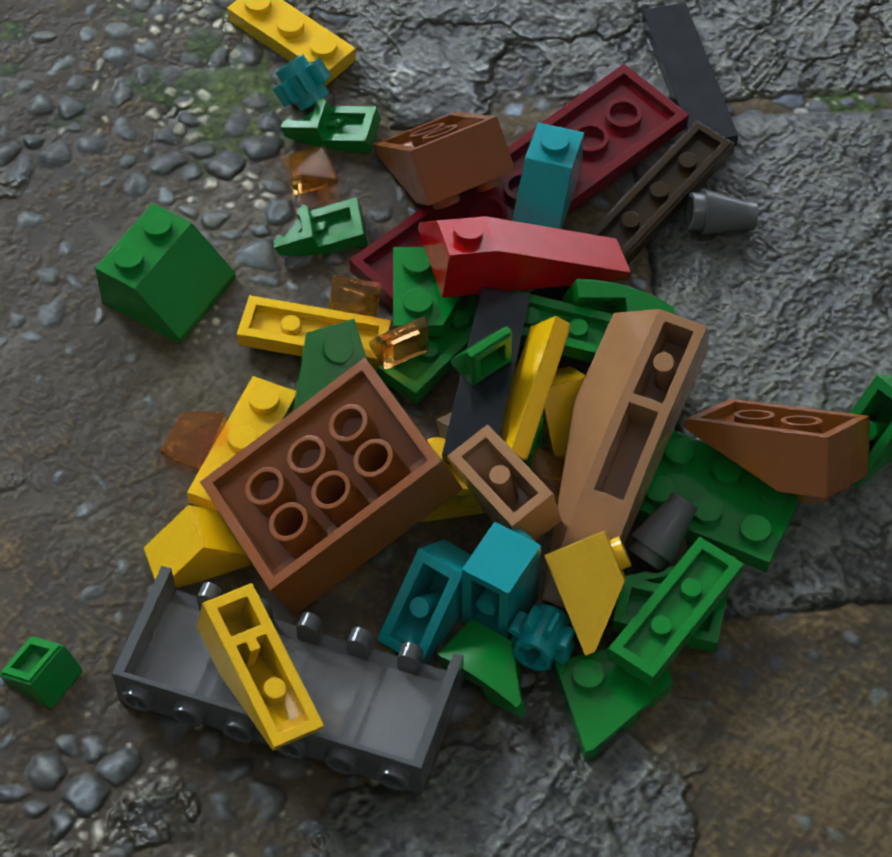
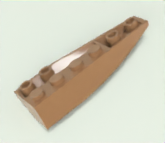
[542,309,708,612]

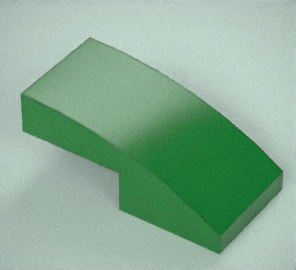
[563,279,675,314]

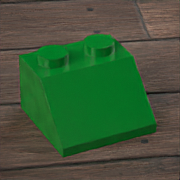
[95,203,236,344]

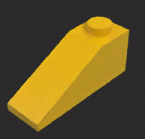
[196,583,324,750]

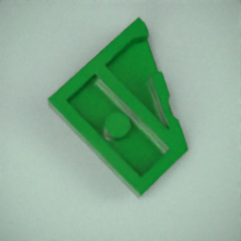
[554,648,673,761]

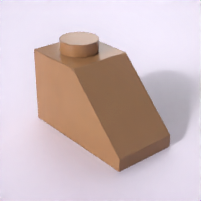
[447,424,562,541]

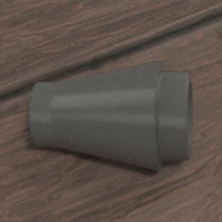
[685,188,758,236]
[627,491,698,572]

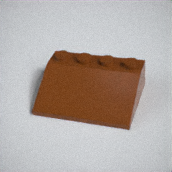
[200,357,463,615]

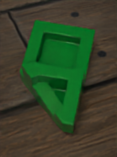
[281,97,381,153]
[273,197,369,256]
[438,619,526,718]

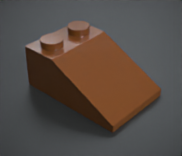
[372,111,516,210]
[685,399,870,503]

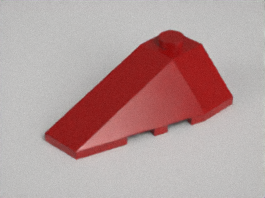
[418,216,631,298]

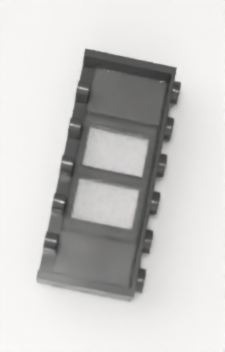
[112,566,464,794]

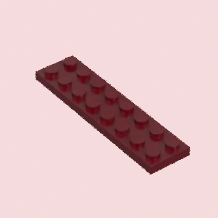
[349,64,689,310]

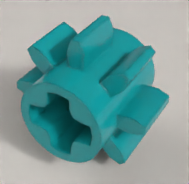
[272,54,332,111]
[508,604,576,671]

